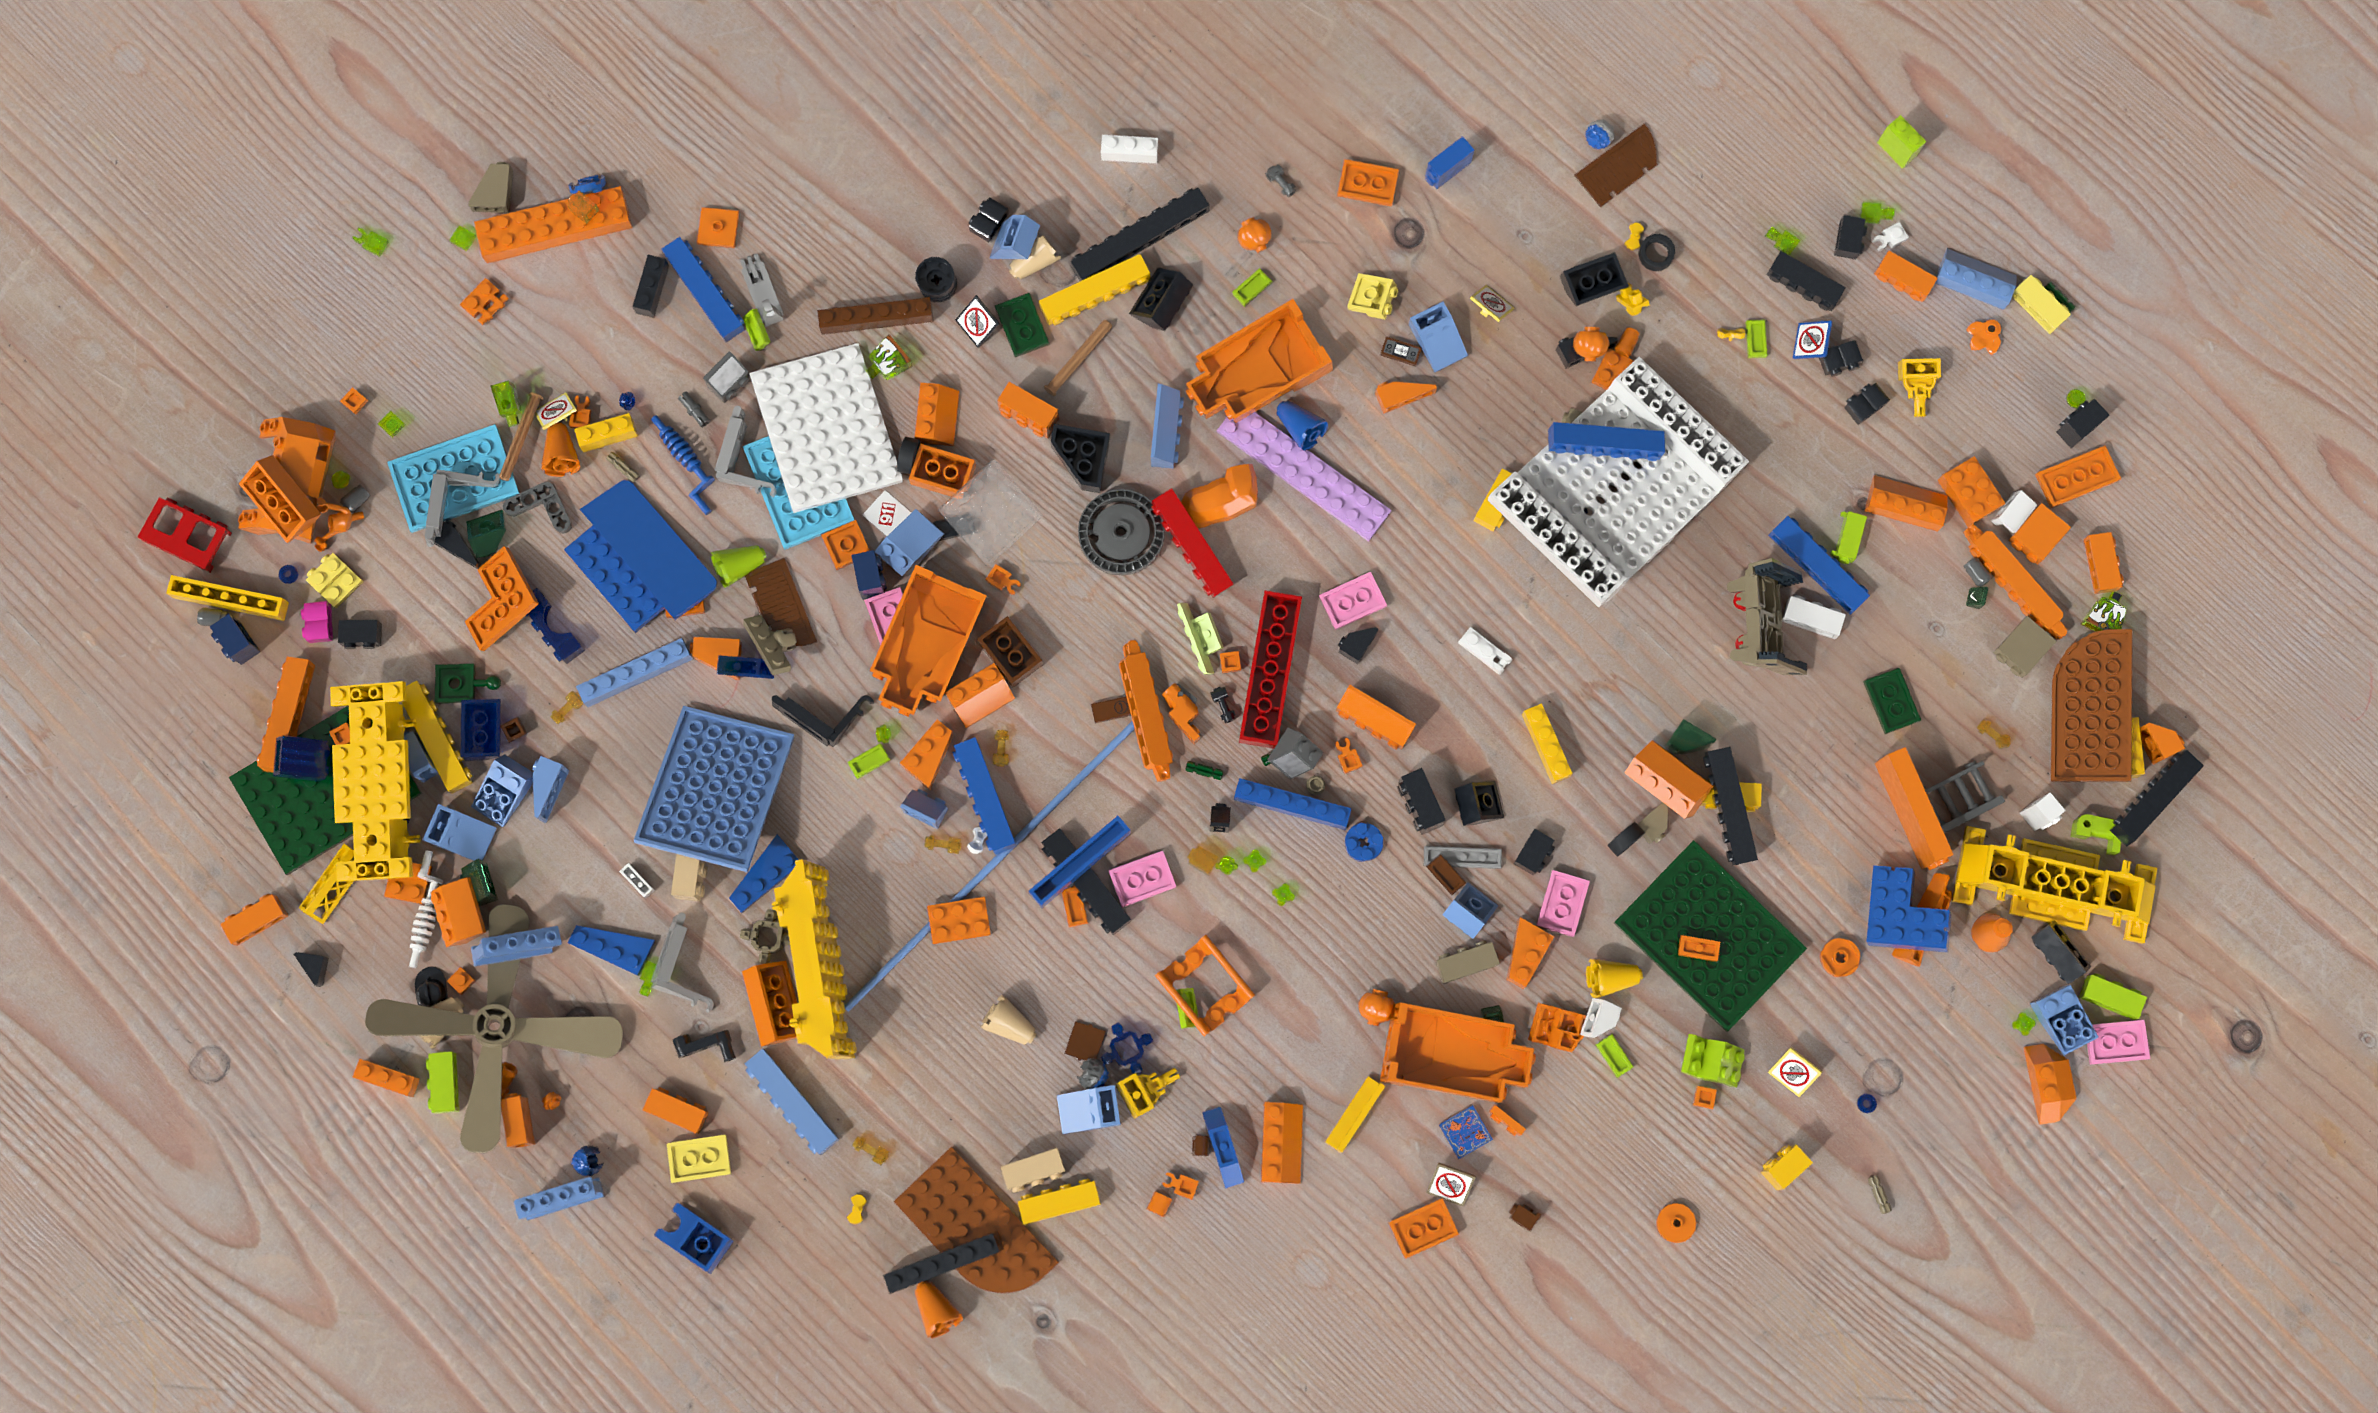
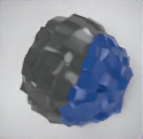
[1077,1058,1109,1089]

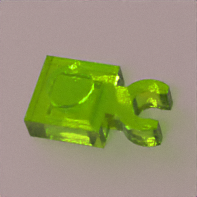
[352,228,389,257]

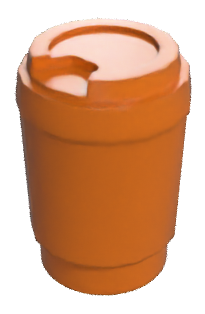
[1615,327,1640,357]

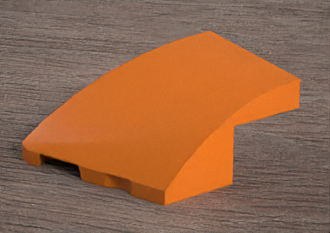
[1528,1002,1587,1052]

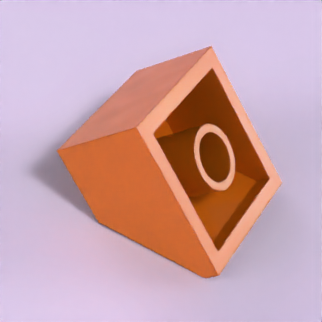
[2140,723,2185,765]

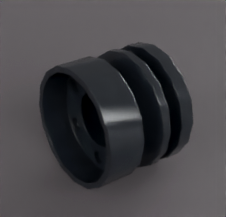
[915,257,957,302]

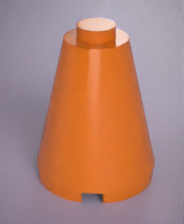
[541,422,580,477]
[1971,914,2013,952]
[914,1281,963,1339]

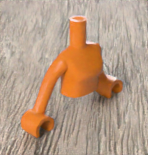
[314,498,364,552]

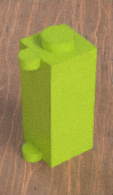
[1830,511,1867,564]

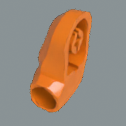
[1181,464,1258,529]

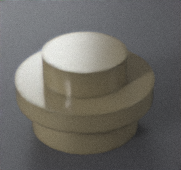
[1306,776,1325,795]

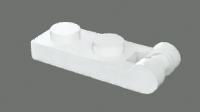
[1458,627,1512,675]

